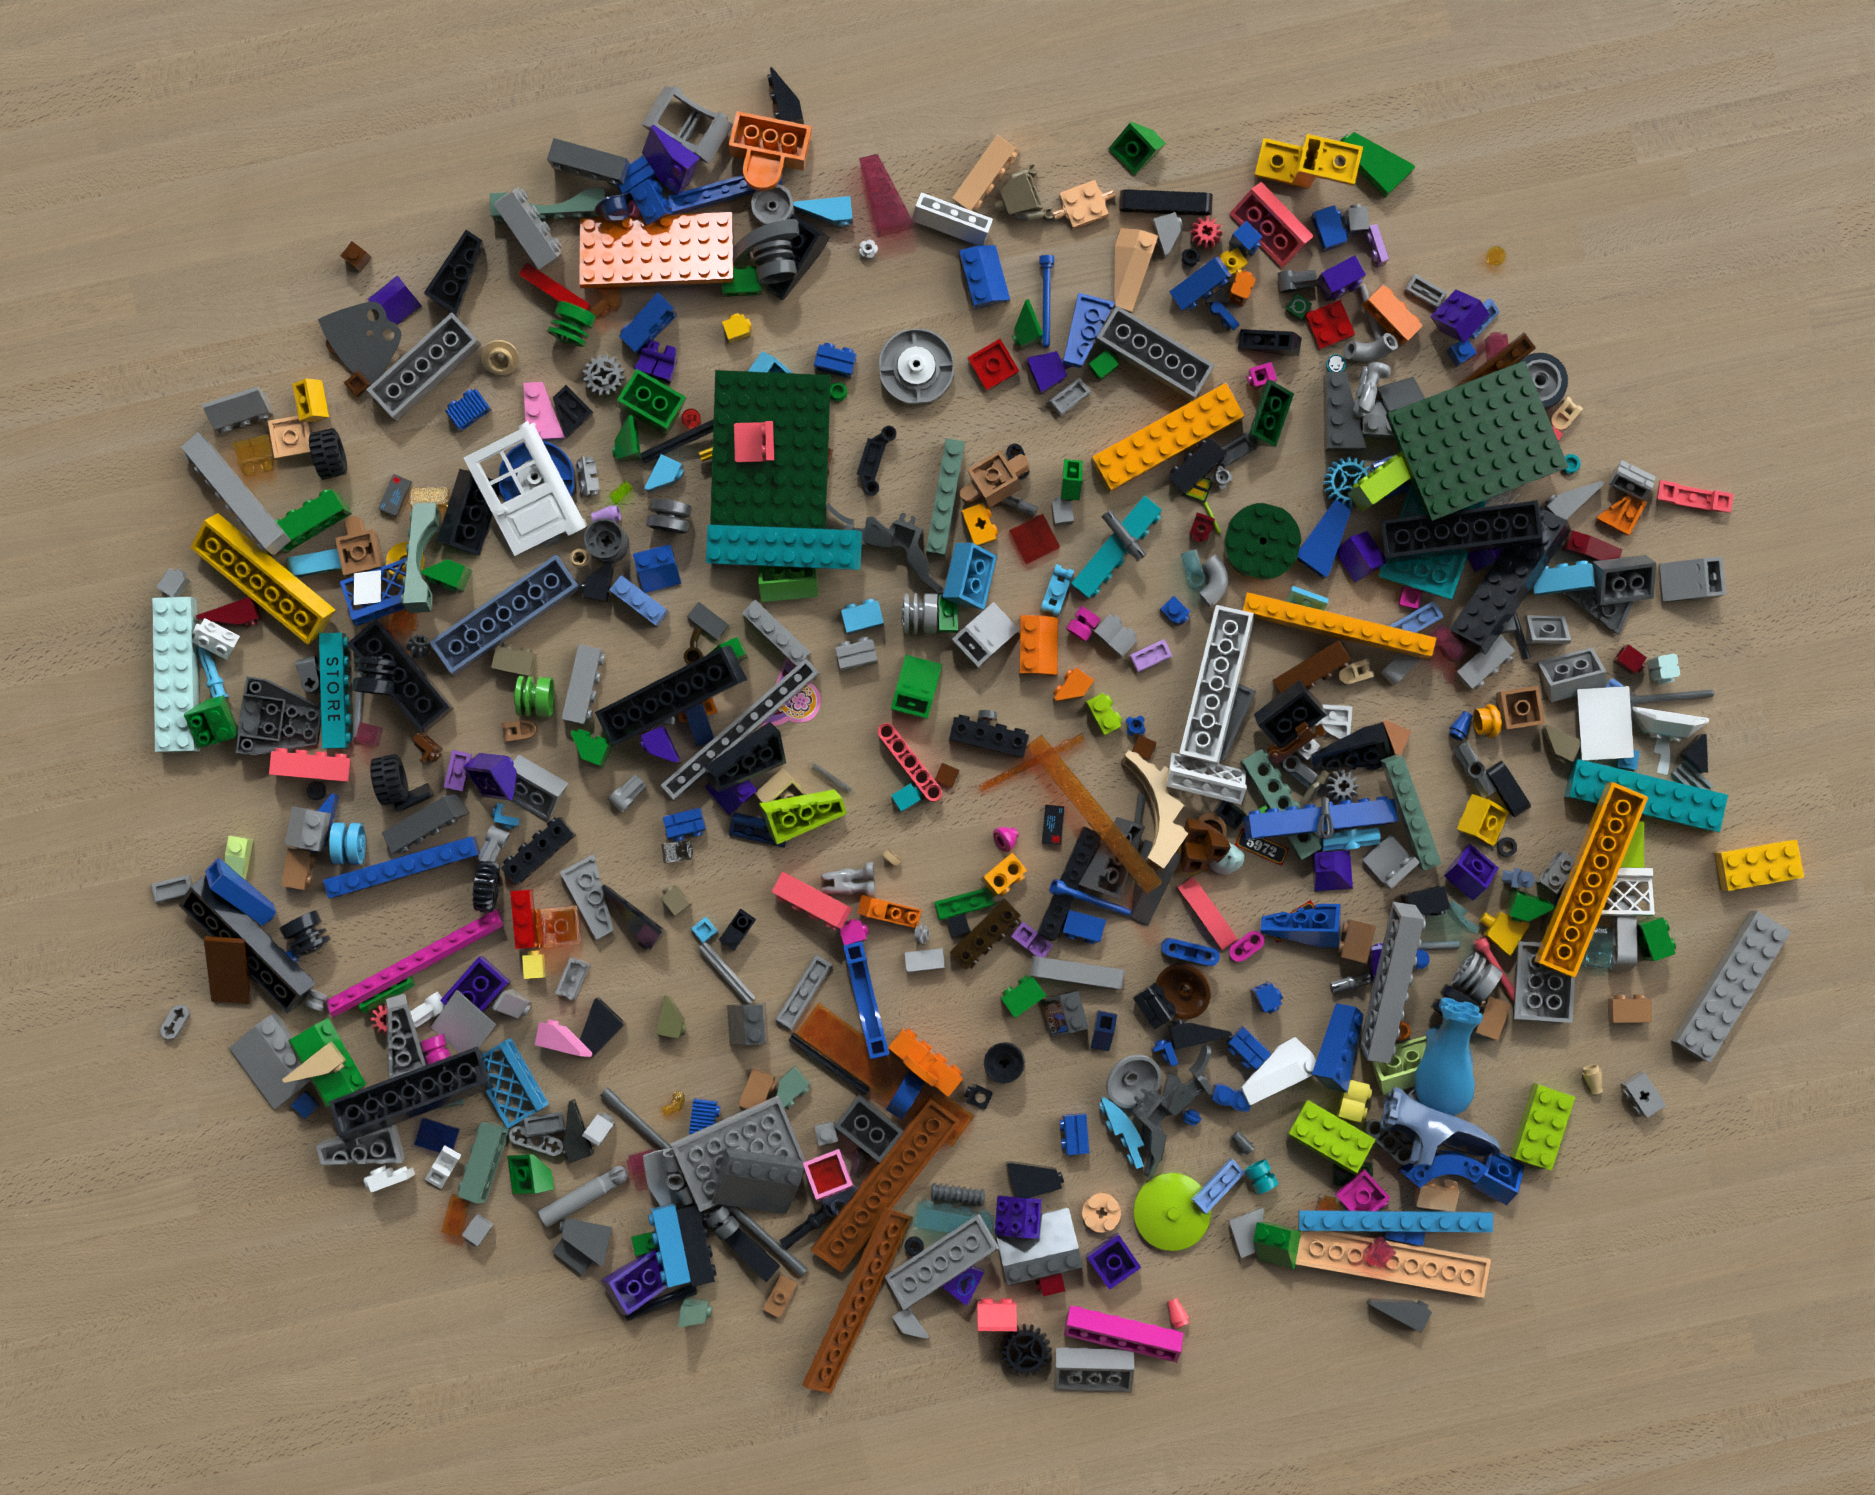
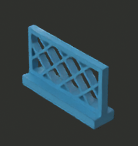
[483,1038,549,1128]

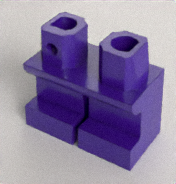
[635,340,677,383]

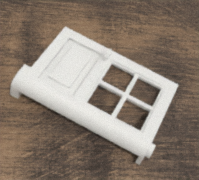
[464,421,588,556]

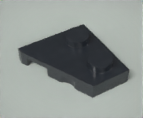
[553,385,594,438]

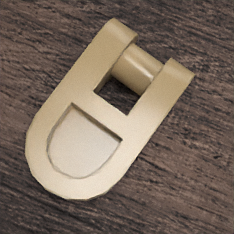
[1550,396,1583,431]
[1338,658,1374,685]

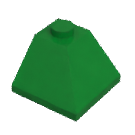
[1108,122,1166,176]
[1012,299,1043,350]
[612,415,641,462]
[1507,888,1554,923]
[507,1154,554,1194]

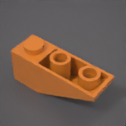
[857,895,922,928]

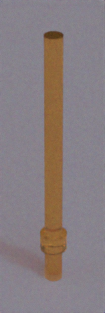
[979,733,1085,791]

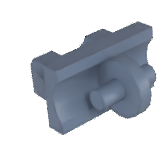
[1502,868,1535,889]

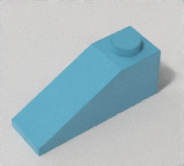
[793,196,853,227]

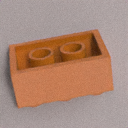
[1019,615,1058,675]

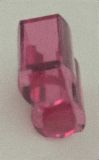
[1427,624,1467,662]

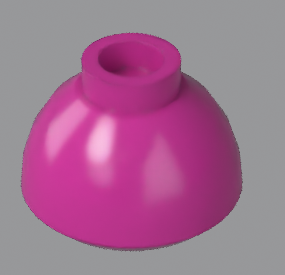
[993,827,1019,852]

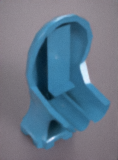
[1415,998,1483,1116]

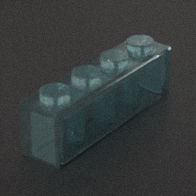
[914,1199,994,1233]

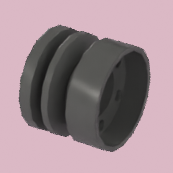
[752,240,798,284]
[584,519,629,564]

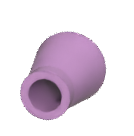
[592,505,621,523]

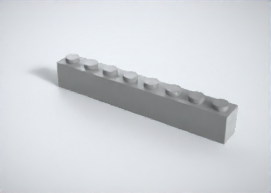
[181,432,291,555]

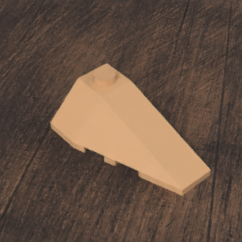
[1114,228,1158,312]

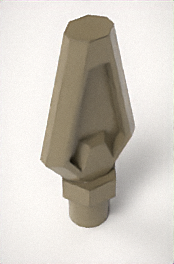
[1299,770,1330,809]

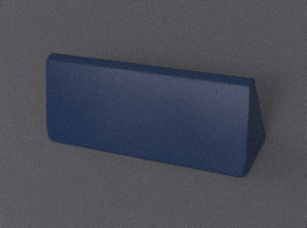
[729,812,786,848]

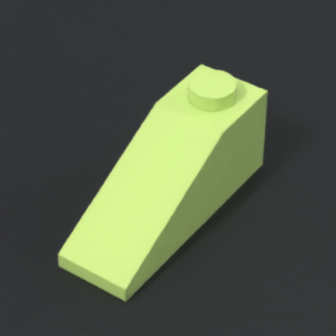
[225,836,254,880]

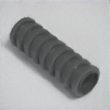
[931,1183,985,1207]

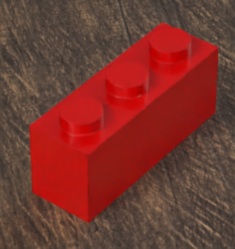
[510,889,538,949]

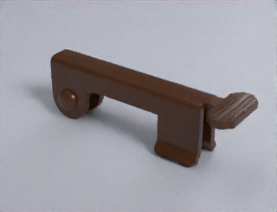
[1267,722,1326,765]

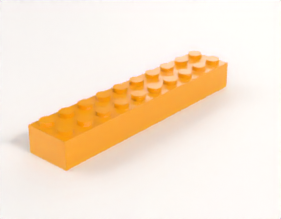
[1534,782,1648,978]

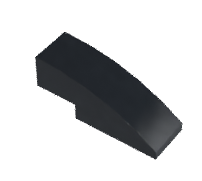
[725,1227,780,1282]

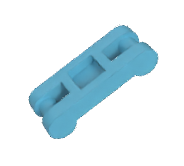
[1040,564,1074,617]

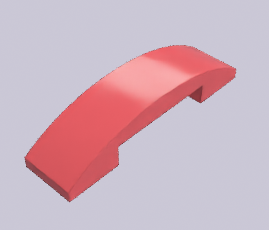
[1656,480,1734,513]
[1177,876,1237,950]

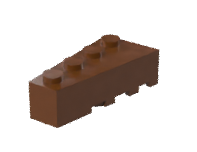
[1272,639,1352,694]

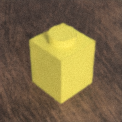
[522,950,546,979]

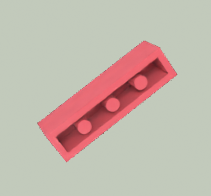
[269,748,350,782]
[772,872,852,929]

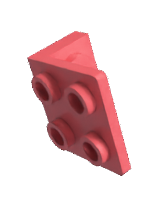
[734,421,774,462]

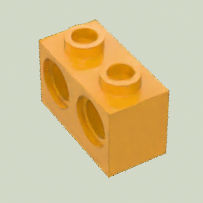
[980,853,1027,897]

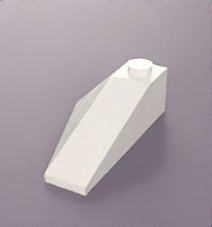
[1241,1037,1316,1105]

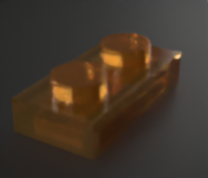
[441,1194,470,1237]

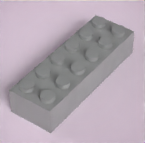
[1096,306,1215,401]
[366,312,481,421]

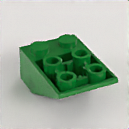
[891,654,942,720]

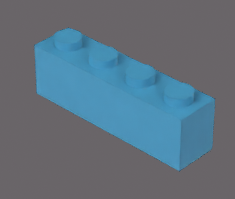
[648,1204,691,1287]

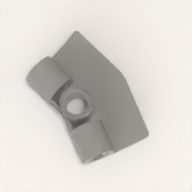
[643,1148,695,1206]

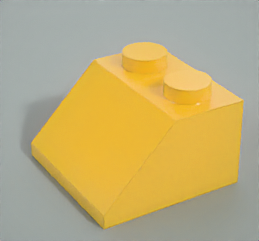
[1457,794,1509,846]

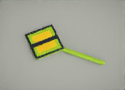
[1182,477,1221,534]

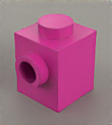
[839,919,869,945]

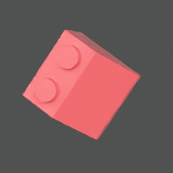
[977,1298,1017,1331]

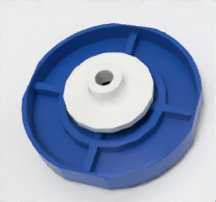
[499,441,575,502]

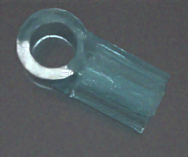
[1181,550,1205,590]

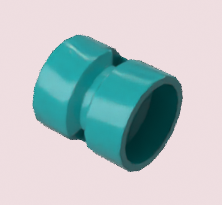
[1244,1159,1279,1195]

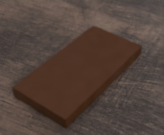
[204,936,251,1004]

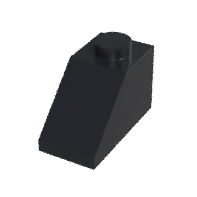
[581,562,615,603]

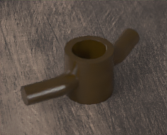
[684,627,704,665]

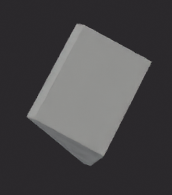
[1526,615,1571,646]

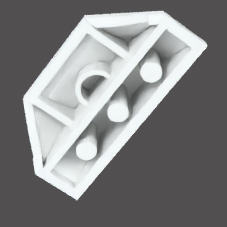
[1631,706,1709,742]

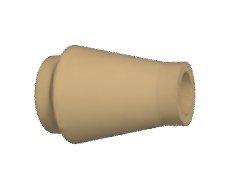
[570,549,589,568]
[1582,1064,1603,1094]

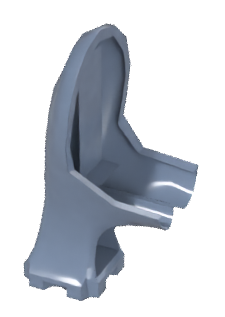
[1379,1087,1501,1168]

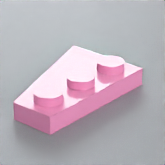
[523,382,565,440]

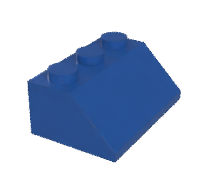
[959,245,1010,310]

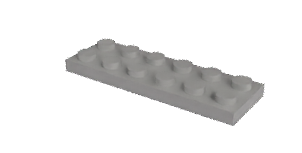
[885,1215,999,1310]

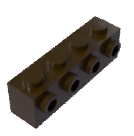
[950,899,1021,969]

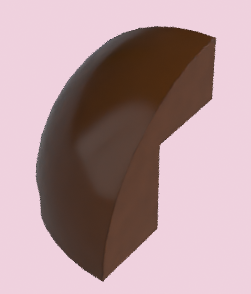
[1181,818,1231,872]

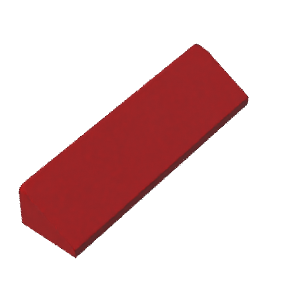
[519,263,592,311]

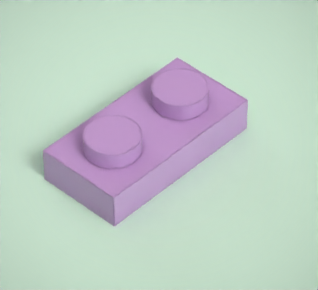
[1366,224,1389,266]

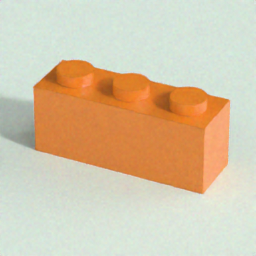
[1362,285,1423,346]

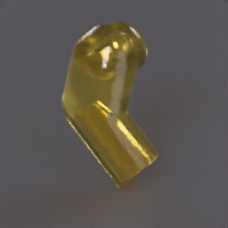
[661,1091,685,1116]

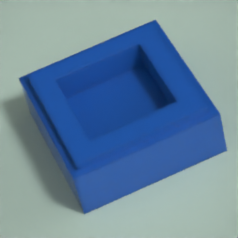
[291,1091,320,1119]

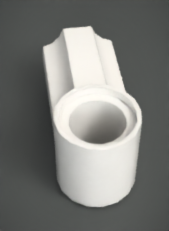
[410,992,446,1028]

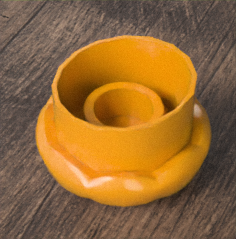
[1473,704,1502,738]

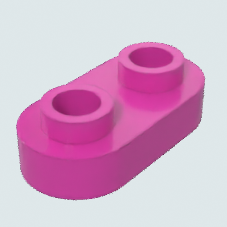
[1229,931,1264,962]

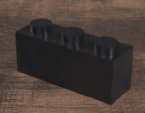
[1169,437,1227,495]

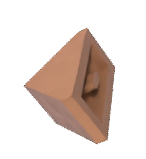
[1380,720,1411,756]

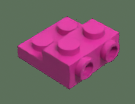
[1335,1168,1390,1211]

